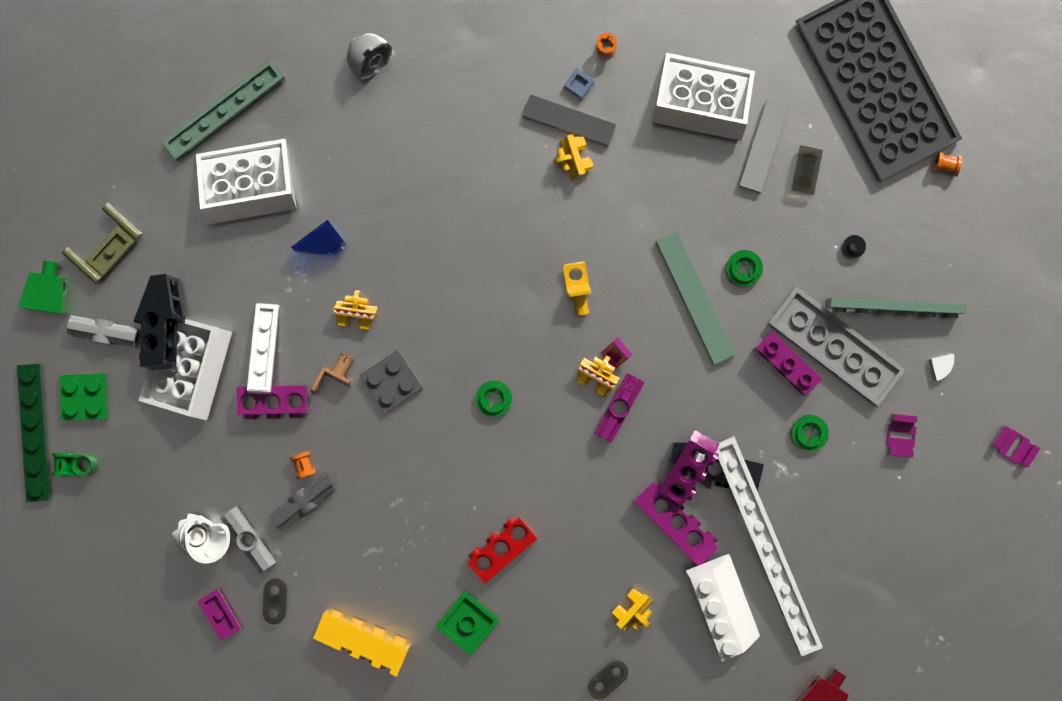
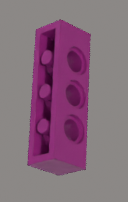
[633,481,719,566]

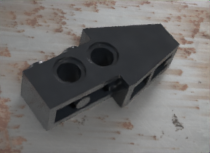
[134,274,185,370]
[668,442,764,491]

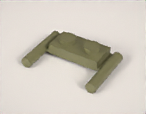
[62,203,142,284]

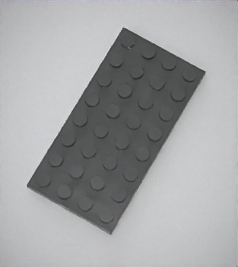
[796,0,962,181]

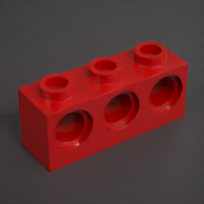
[467,517,537,584]

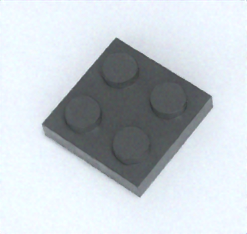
[360,350,423,413]

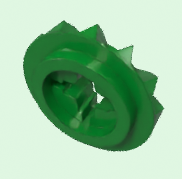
[726,250,763,287]
[476,381,512,417]
[792,415,829,451]

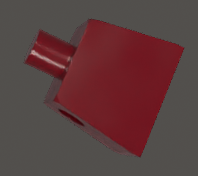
[795,669,849,701]

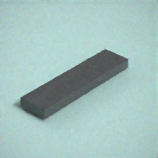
[523,94,616,146]

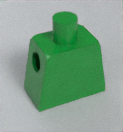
[18,261,68,315]

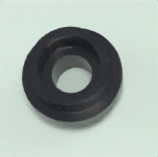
[843,235,866,258]

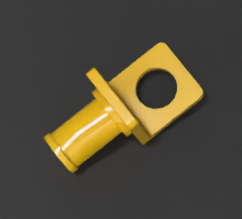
[563,261,591,316]

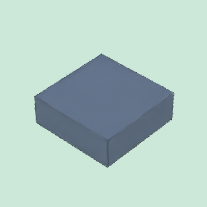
[563,68,595,100]

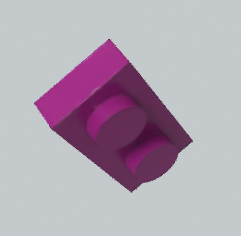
[198,589,242,641]

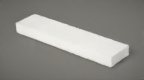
[247,304,280,394]

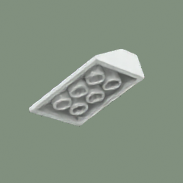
[652,53,755,141]
[196,139,296,225]
[138,319,232,420]

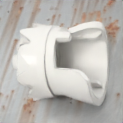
[172,514,230,564]

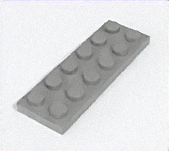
[768,286,906,406]

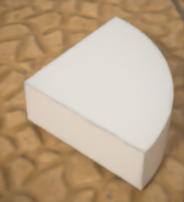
[930,354,954,381]

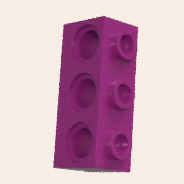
[753,331,822,396]
[237,385,309,419]
[658,430,719,506]

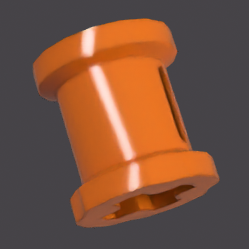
[596,33,617,57]
[934,152,962,177]
[290,451,316,479]

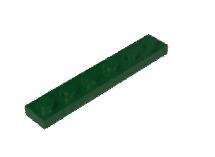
[17,363,51,502]

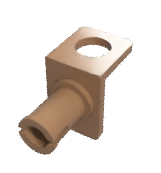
[311,352,354,395]

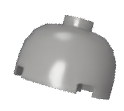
[347,33,392,80]

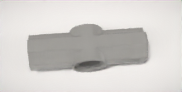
[67,315,140,347]
[220,506,276,574]

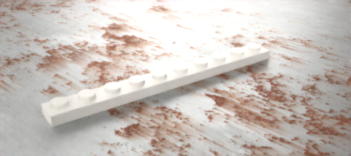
[716,437,823,656]

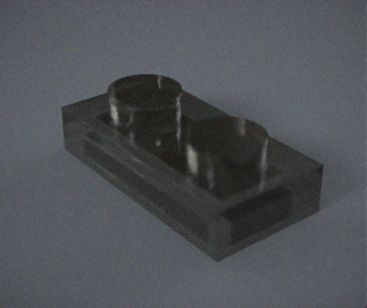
[791,145,823,195]

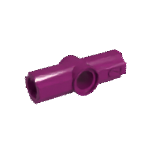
[595,373,645,443]

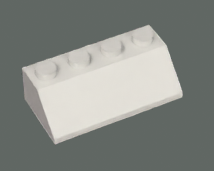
[686,554,760,661]

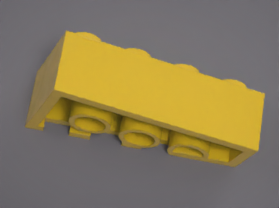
[313,609,411,677]

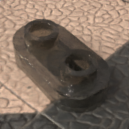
[262,578,288,625]
[588,660,628,699]

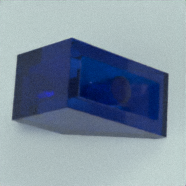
[291,220,346,257]

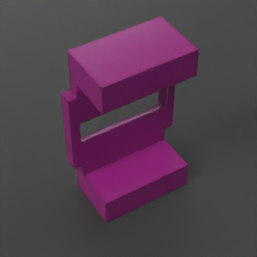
[887,414,917,457]
[990,426,1041,468]

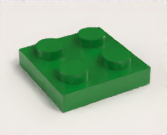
[59,373,108,421]
[435,591,500,656]

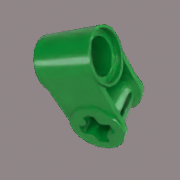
[51,453,98,477]

